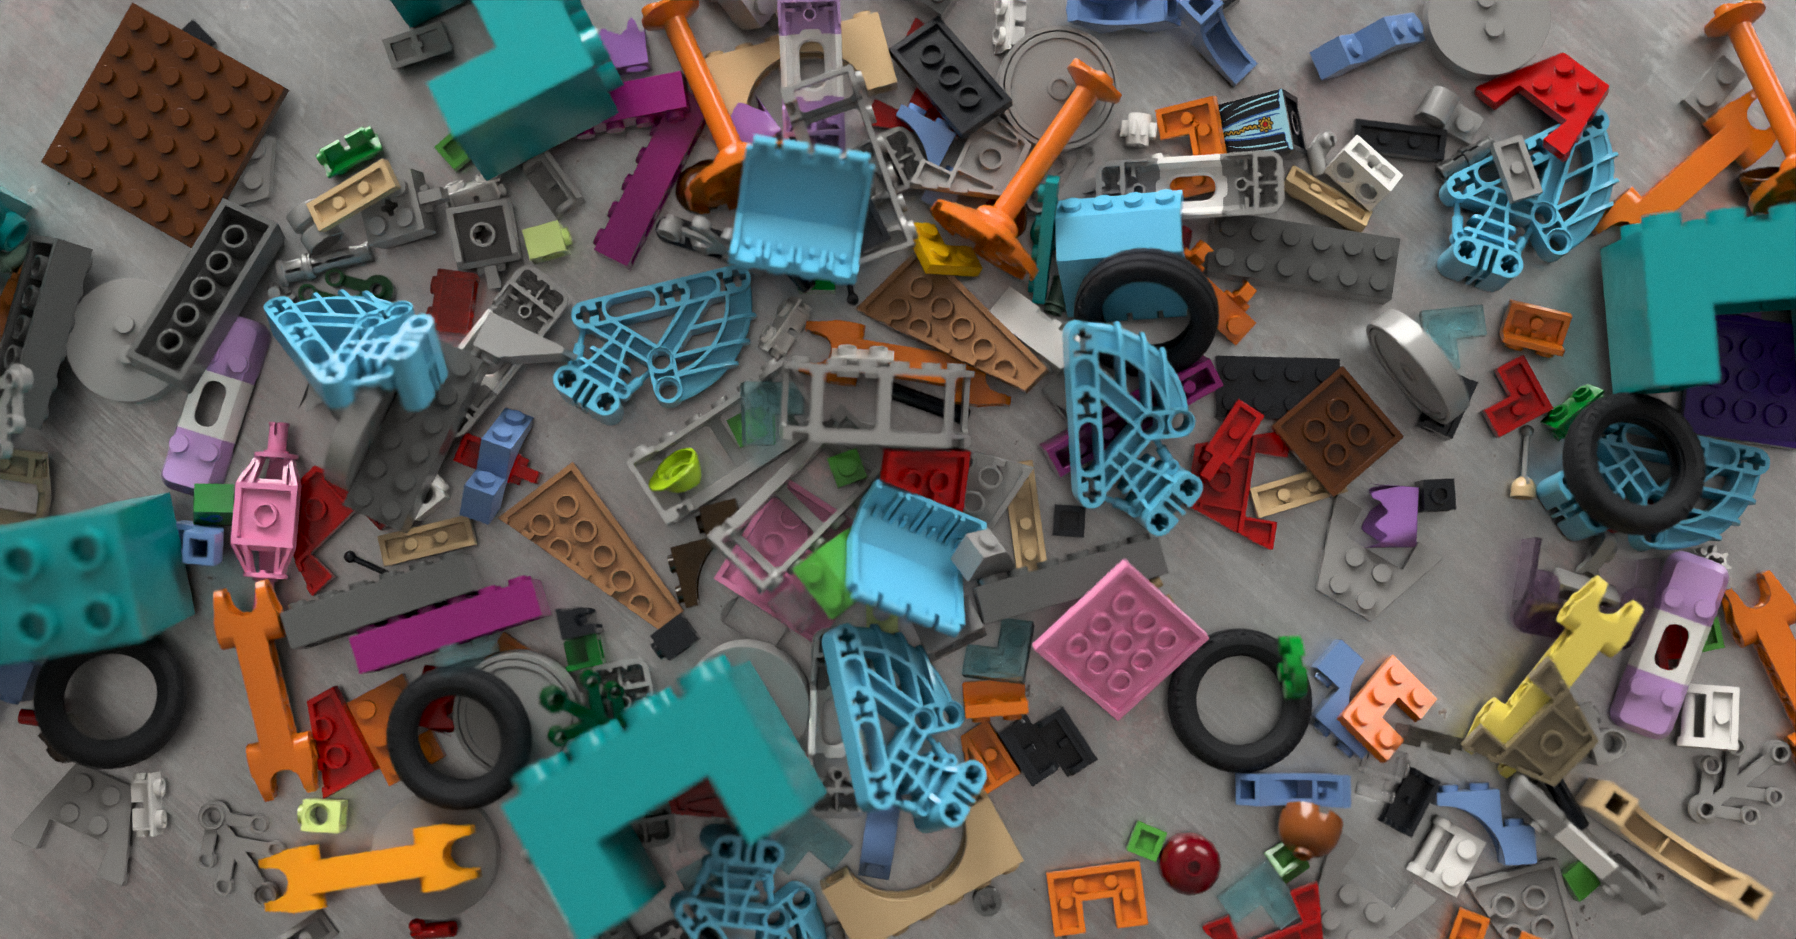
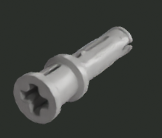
[275,242,374,288]

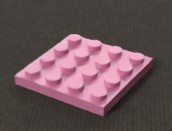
[714,480,854,642]
[1032,559,1210,721]

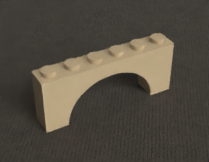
[704,11,897,117]
[1575,777,1774,921]
[820,789,1024,939]

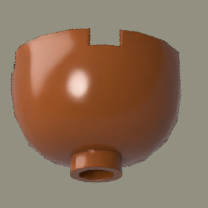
[1278,801,1344,861]

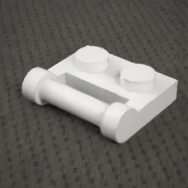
[1677,683,1740,751]
[1406,814,1486,898]

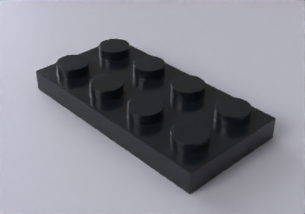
[889,16,1013,140]
[1214,356,1340,420]

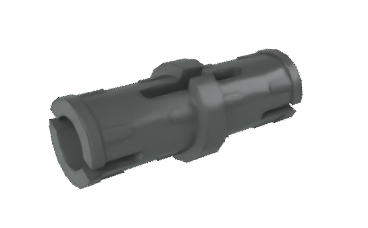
[1435,135,1495,183]

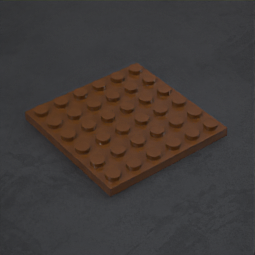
[41,2,289,248]

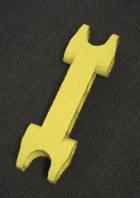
[1464,575,1644,779]

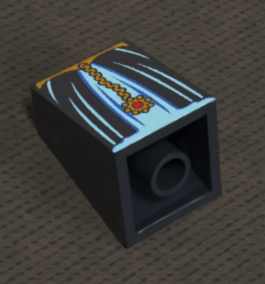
[1218,89,1308,161]

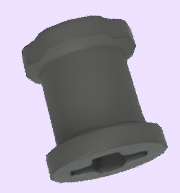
[972,885,1001,917]

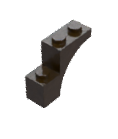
[667,498,745,608]

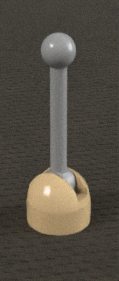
[1510,425,1536,500]

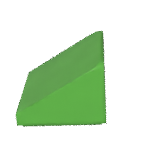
[1264,842,1310,884]
[1561,859,1601,902]

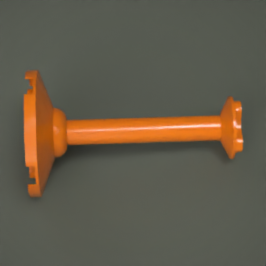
[641,0,783,214]
[1704,0,1796,216]
[929,58,1122,281]

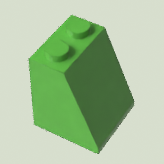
[792,526,858,620]

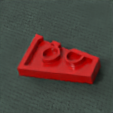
[880,448,971,512]
[307,685,380,799]

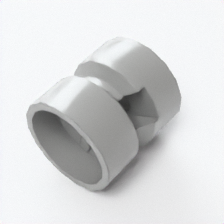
[286,197,344,256]

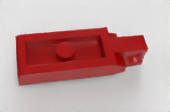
[1198,399,1264,483]
[453,433,542,485]

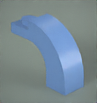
[176,520,224,566]
[1235,772,1351,808]
[858,779,902,880]

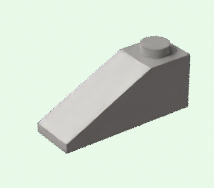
[473,312,578,365]

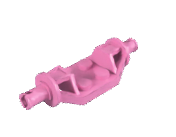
[230,422,302,609]

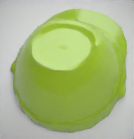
[648,448,701,493]

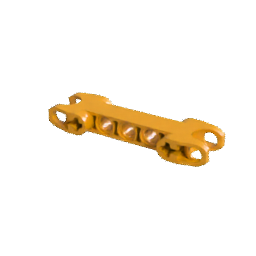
[258,823,482,913]

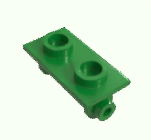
[315,126,383,179]
[1540,383,1605,441]

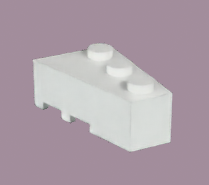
[990,286,1080,376]

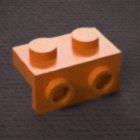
[1499,299,1572,358]
[962,677,1029,723]

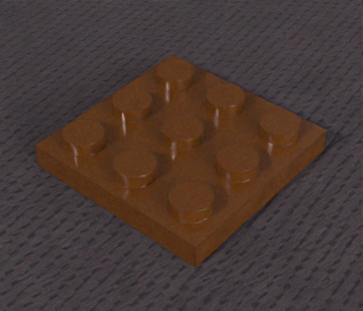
[1270,366,1404,498]

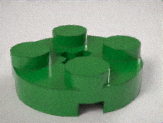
[1277,635,1308,699]

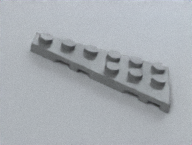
[834,419,1034,531]
[1465,858,1580,939]

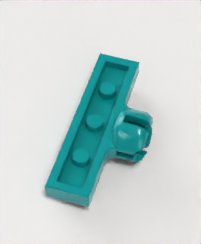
[1028,175,1060,304]

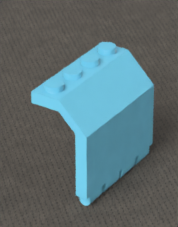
[728,135,874,285]
[1055,189,1188,322]
[846,478,987,638]

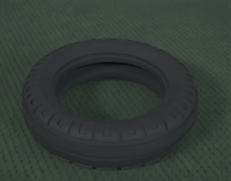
[1074,248,1219,377]
[1562,392,1706,535]
[1168,628,1312,773]
[33,636,186,769]
[386,665,532,810]

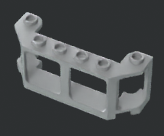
[780,64,918,265]
[779,356,975,448]
[626,358,826,527]
[706,404,887,595]

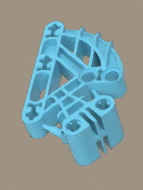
[1437,108,1620,292]
[553,265,757,426]
[263,289,448,411]
[1062,320,1203,536]
[1536,423,1770,552]
[822,623,987,833]
[669,823,827,939]

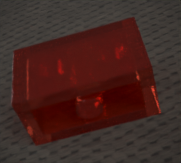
[426,268,480,337]

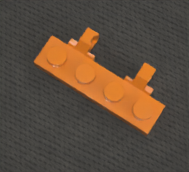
[1184,239,1257,346]

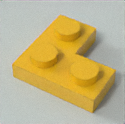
[913,222,983,277]

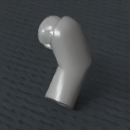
[1307,131,1337,177]

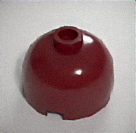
[1158,832,1221,896]

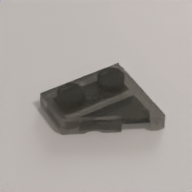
[1395,723,1464,755]

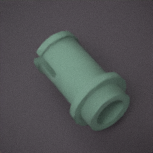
[0,241,30,274]
[1042,275,1066,317]

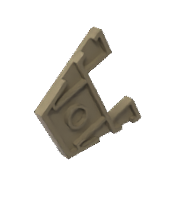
[1461,656,1599,787]

